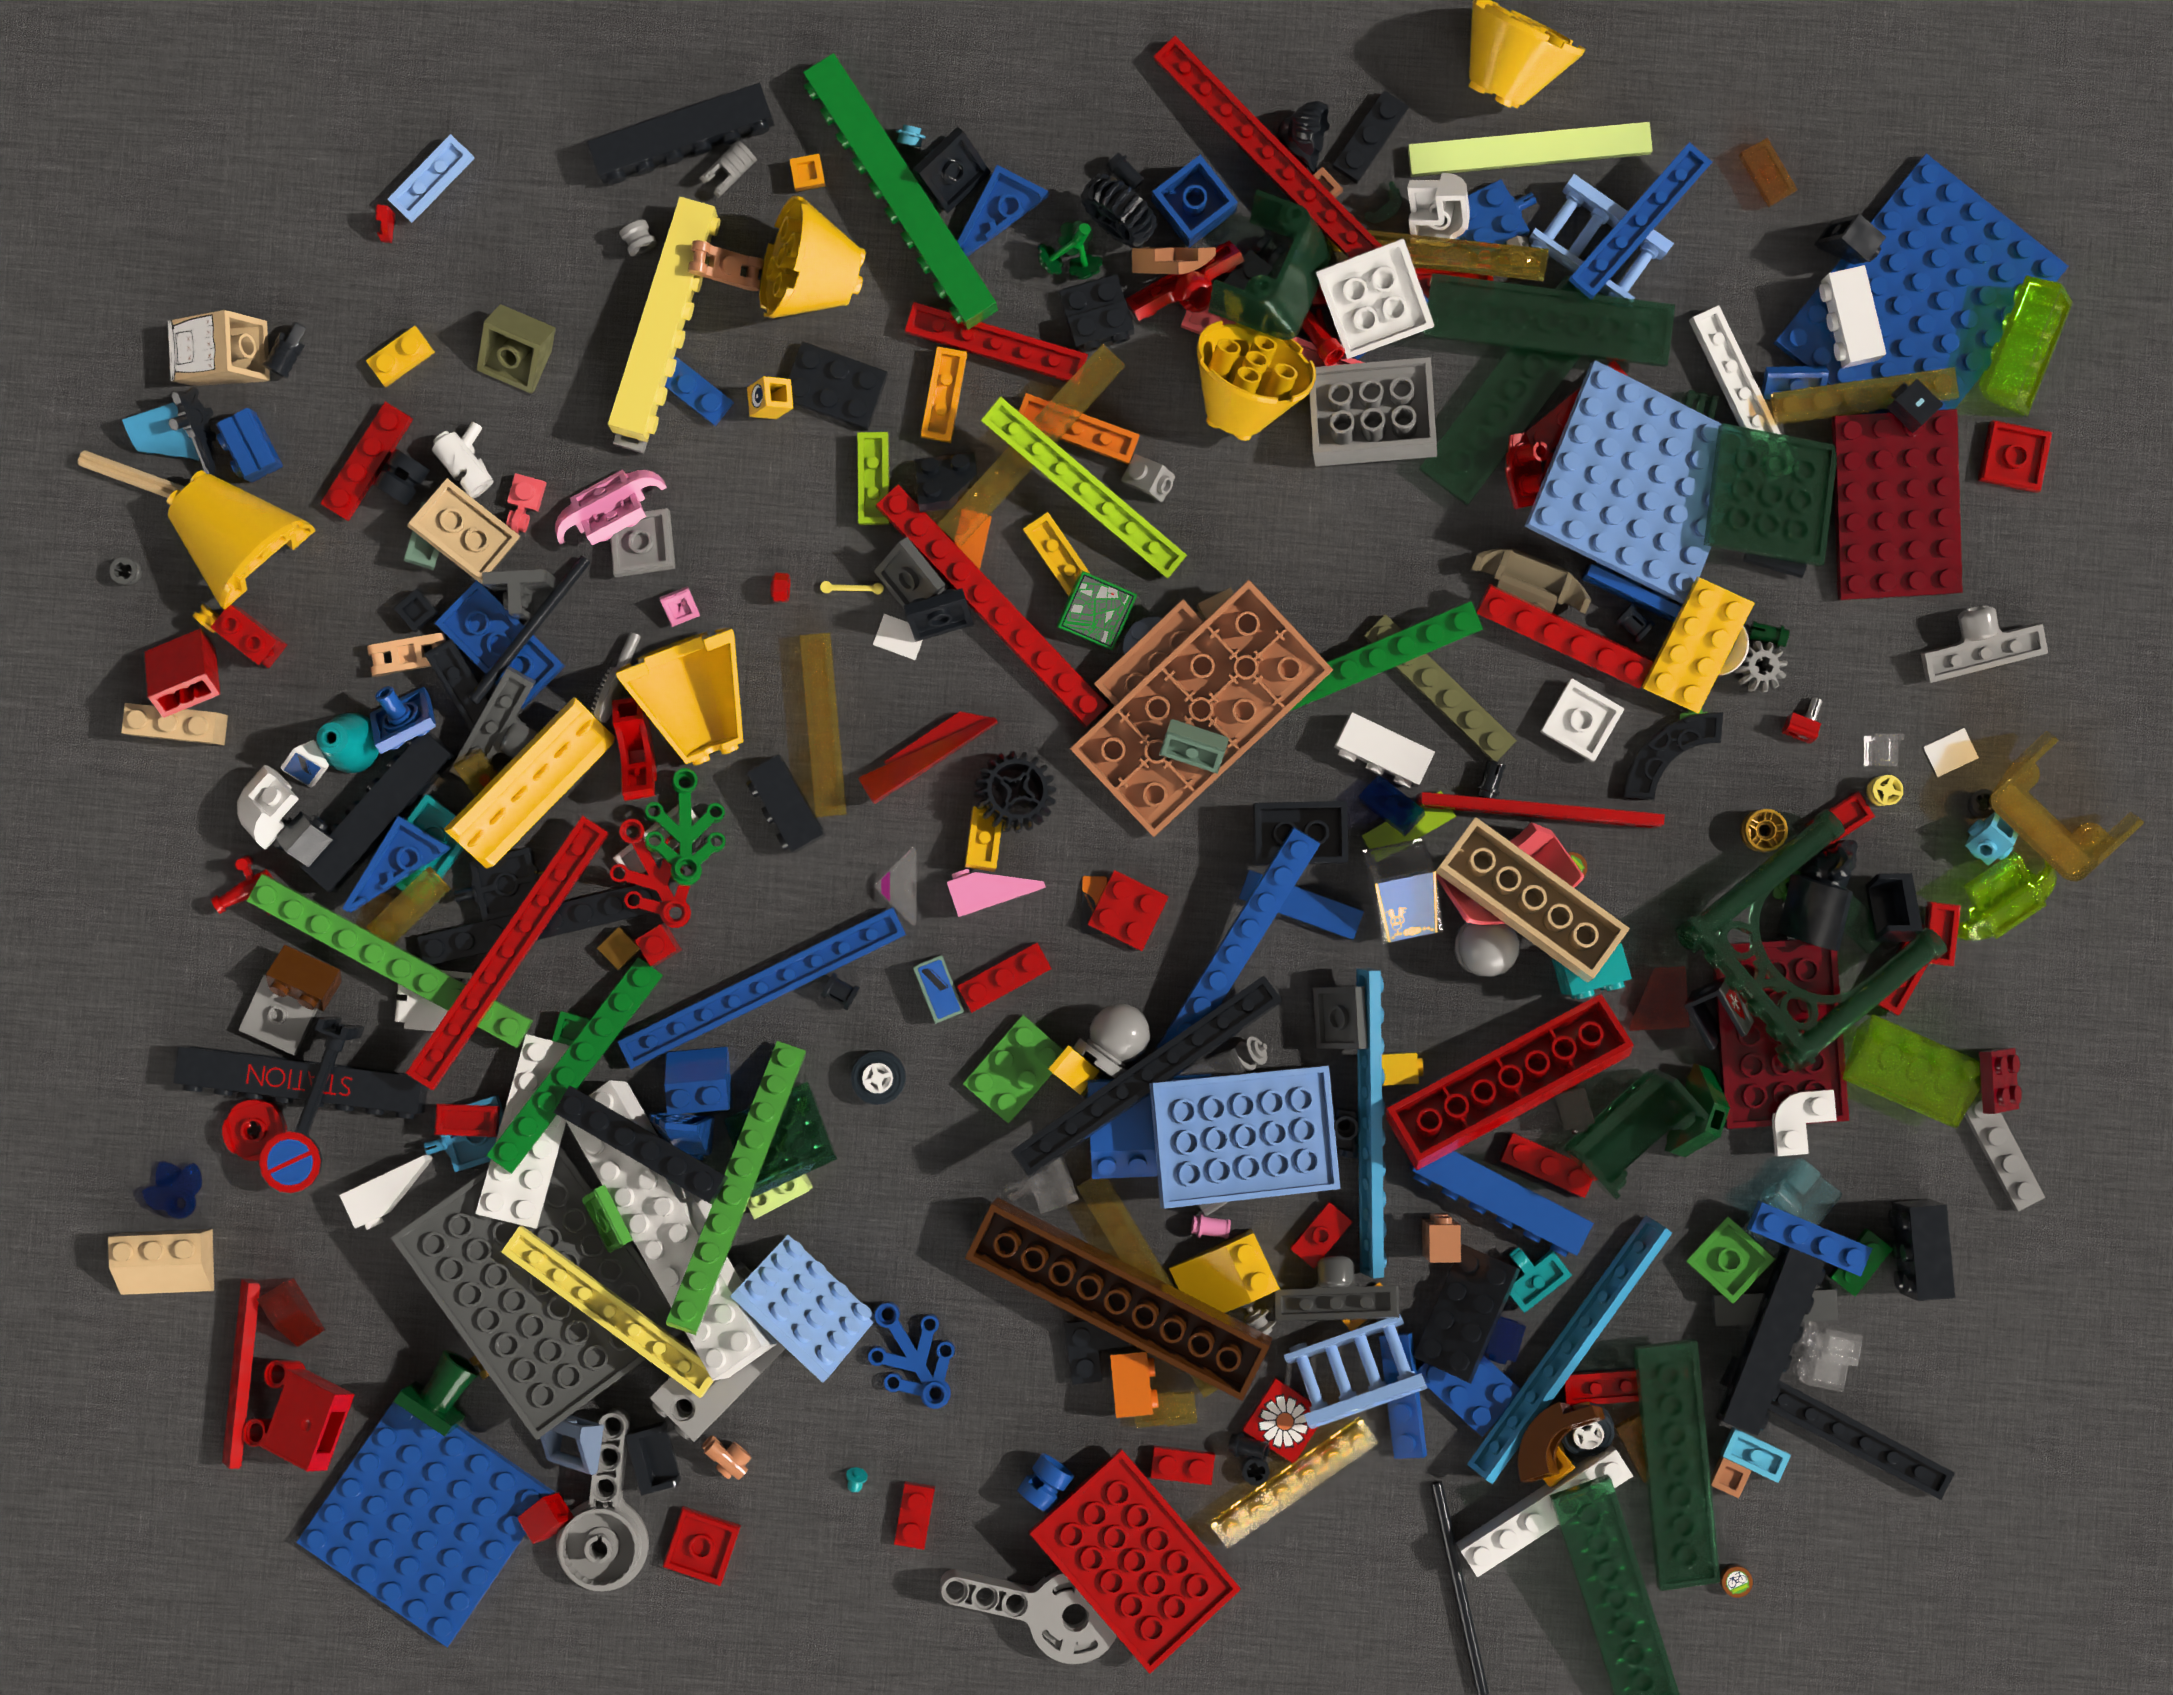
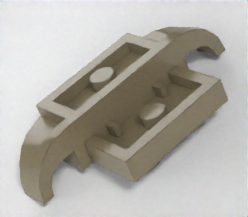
[1472,547,1591,614]

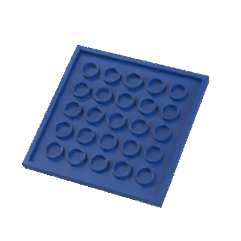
[296,1388,555,1648]

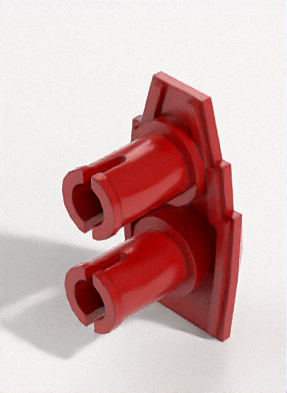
[1505,432,1549,509]

